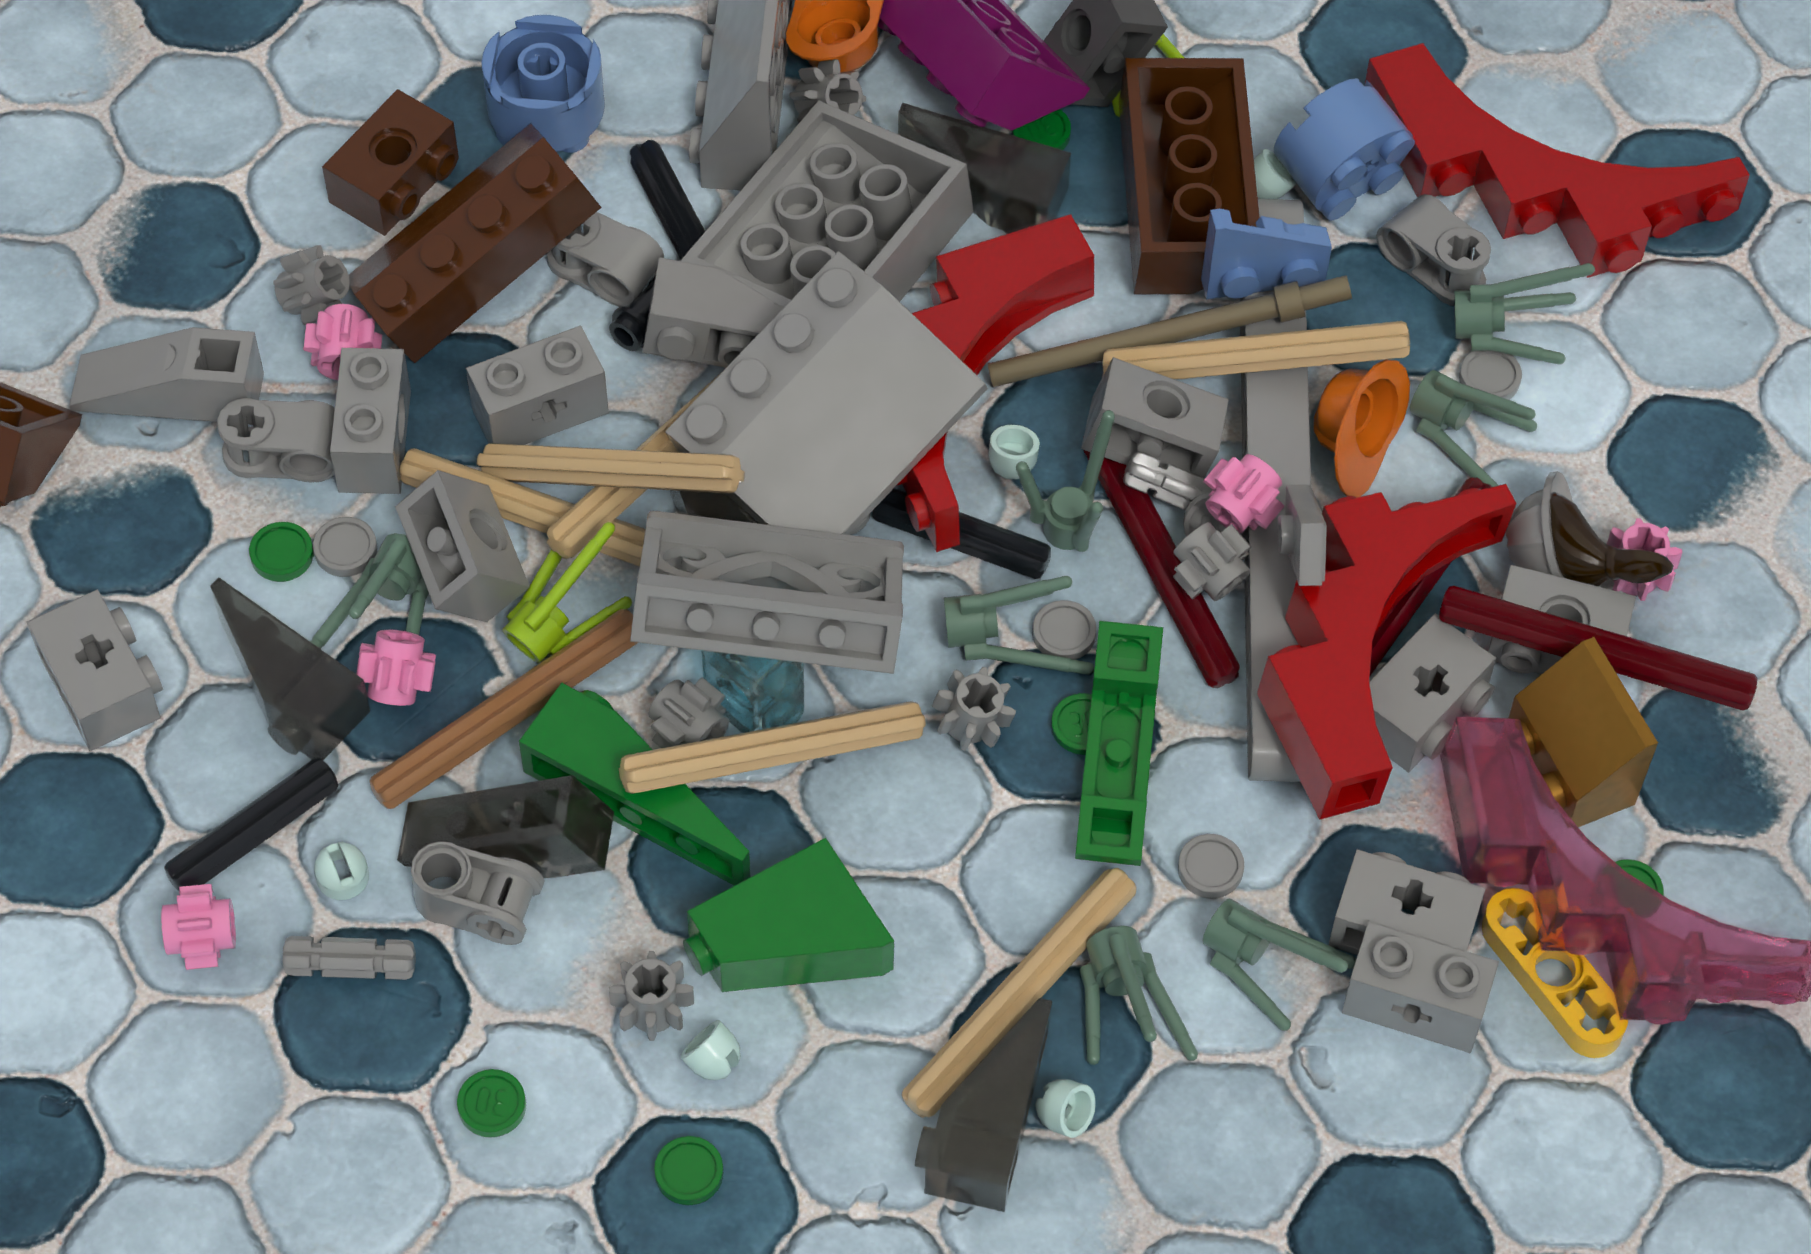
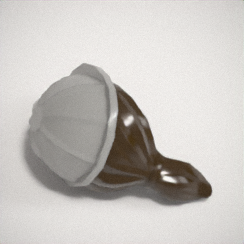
[1506,471,1674,586]

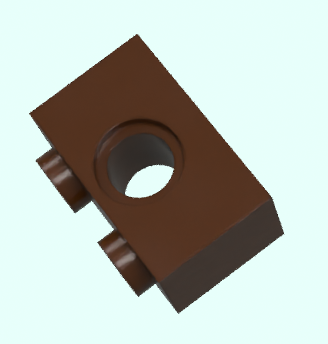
[322,89,459,236]

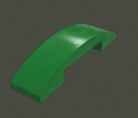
[1075,621,1164,866]

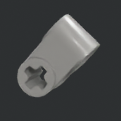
[1376,194,1491,306]
[547,212,664,307]
[217,398,335,483]
[411,841,545,945]

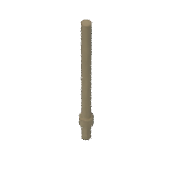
[988,275,1352,387]

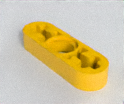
[1482,888,1628,1058]

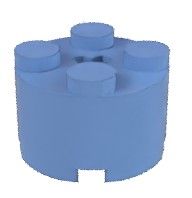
[482,15,605,153]
[1274,78,1415,221]

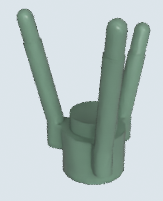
[1454,263,1595,364]
[1410,370,1537,487]
[1016,410,1115,552]
[301,533,429,663]
[944,576,1095,675]
[1202,899,1356,1031]
[1080,926,1198,1065]

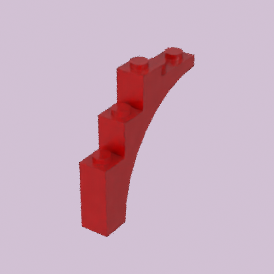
[1364,43,1750,278]
[896,214,1095,552]
[1257,484,1517,820]

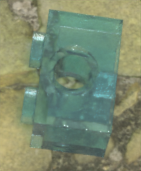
[701,650,805,733]

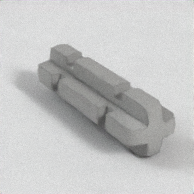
[1123,451,1212,511]
[282,936,416,980]

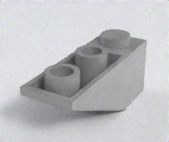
[642,257,783,368]
[69,327,264,425]

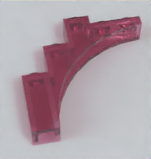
[1440,717,1811,1024]

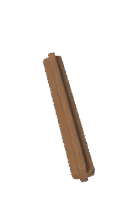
[369,609,638,809]

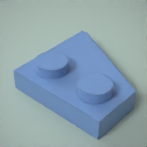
[1201,209,1332,300]

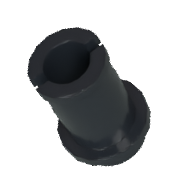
[609,277,655,351]

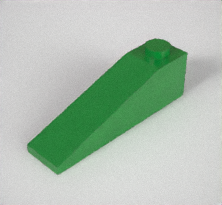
[519,683,751,886]

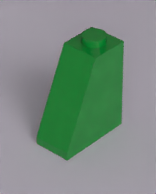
[683,838,894,992]

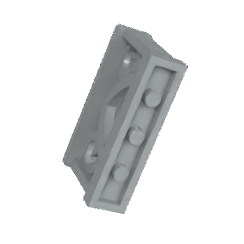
[630,511,904,674]

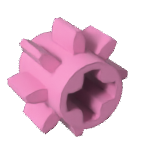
[303,304,383,380]
[1203,454,1284,533]
[1607,518,1683,601]
[355,630,436,706]
[161,884,236,970]

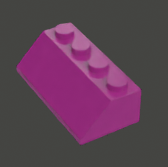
[878,0,1090,131]

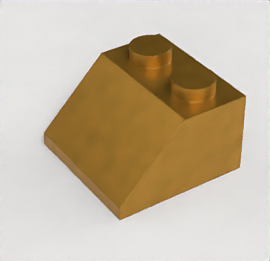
[1504,637,1658,832]

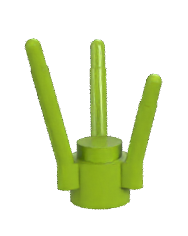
[502,522,632,664]

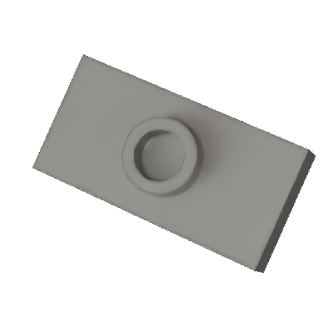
[1277,485,1327,586]

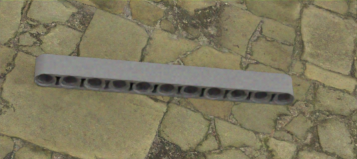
[1240,199,1311,782]

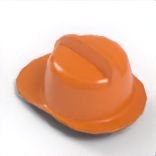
[786,0,884,73]
[1314,359,1410,498]

